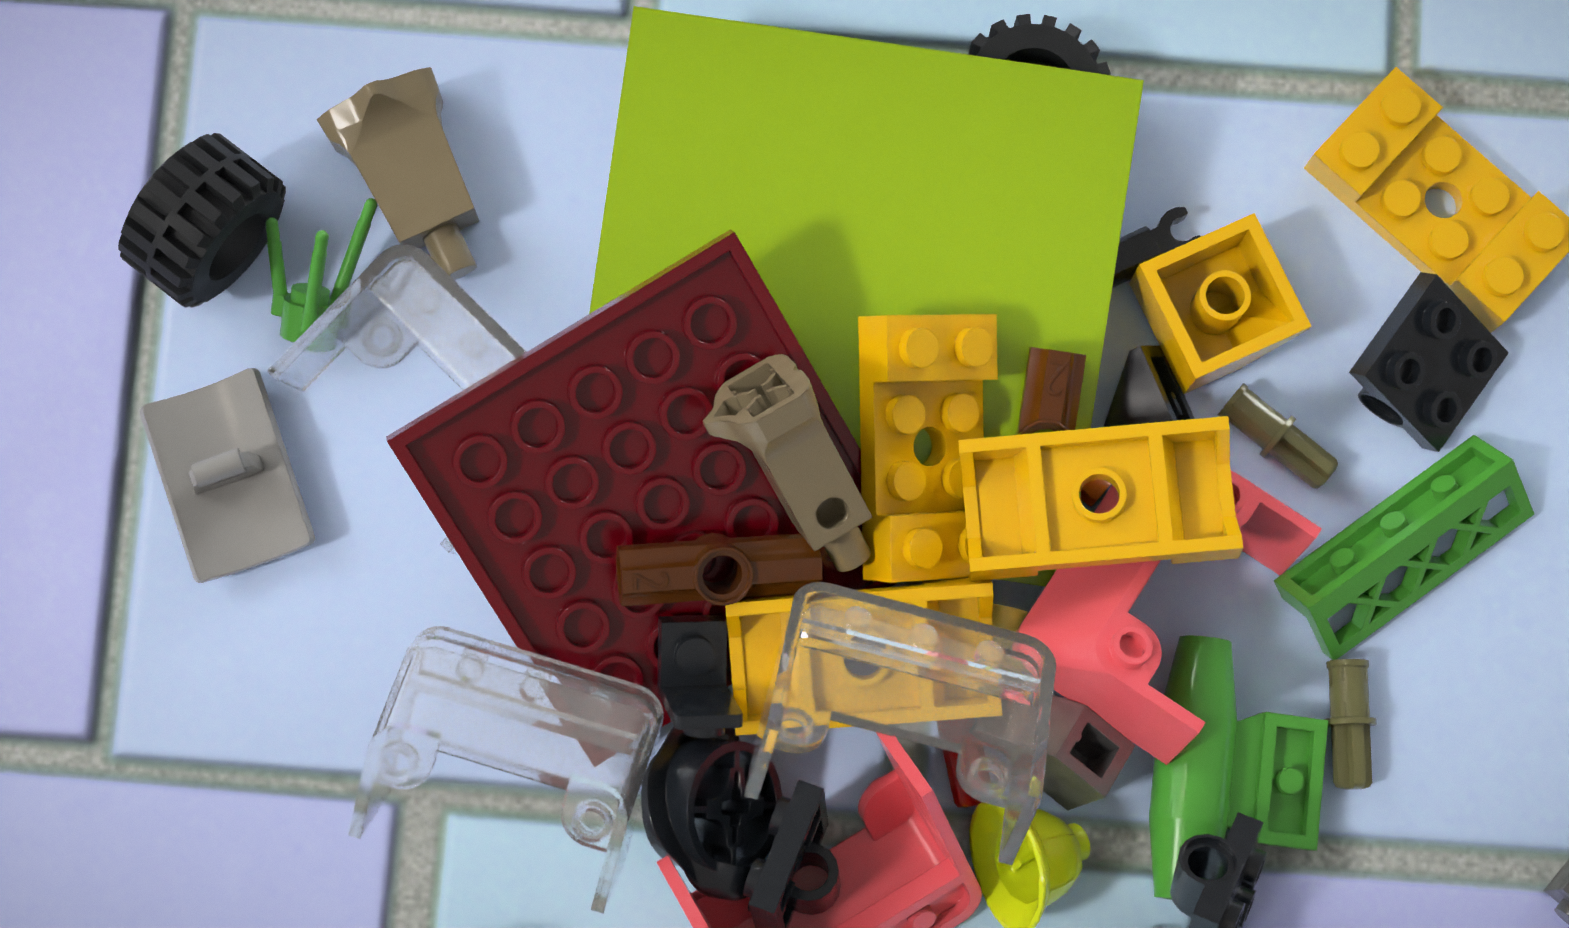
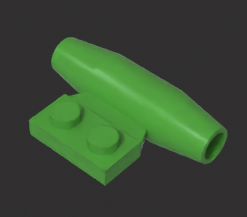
[1149,635,1328,900]

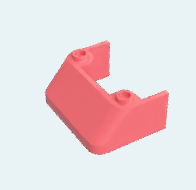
[1013,471,1322,765]
[657,724,982,928]

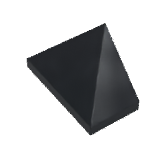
[1103,345,1195,427]

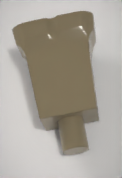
[316,67,480,282]
[703,354,872,572]

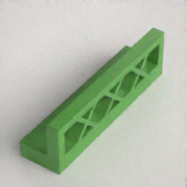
[1274,435,1534,660]

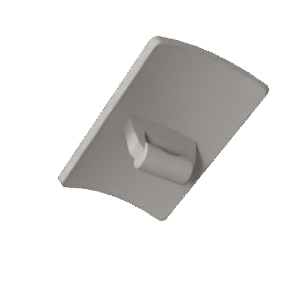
[140,368,315,583]

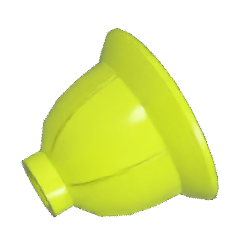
[969,799,1090,928]

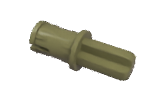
[1217,383,1338,489]
[1324,659,1377,790]

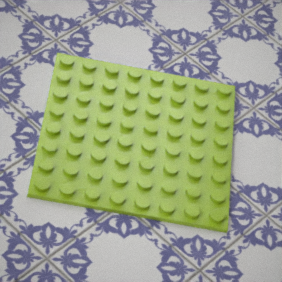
[589,6,1144,587]

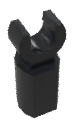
[1112,207,1201,288]

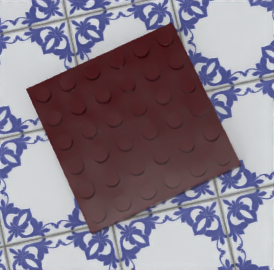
[386,229,898,769]

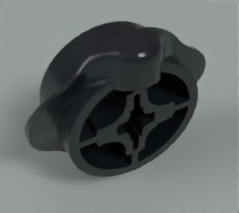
[641,726,782,901]

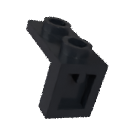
[657,615,743,738]

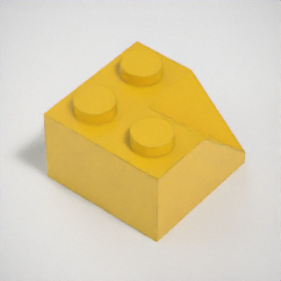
[1129,213,1312,394]

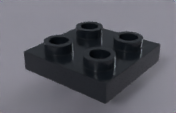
[1349,272,1509,452]
[743,780,841,928]
[1170,812,1267,928]

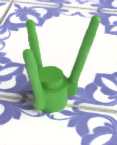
[266,198,377,345]

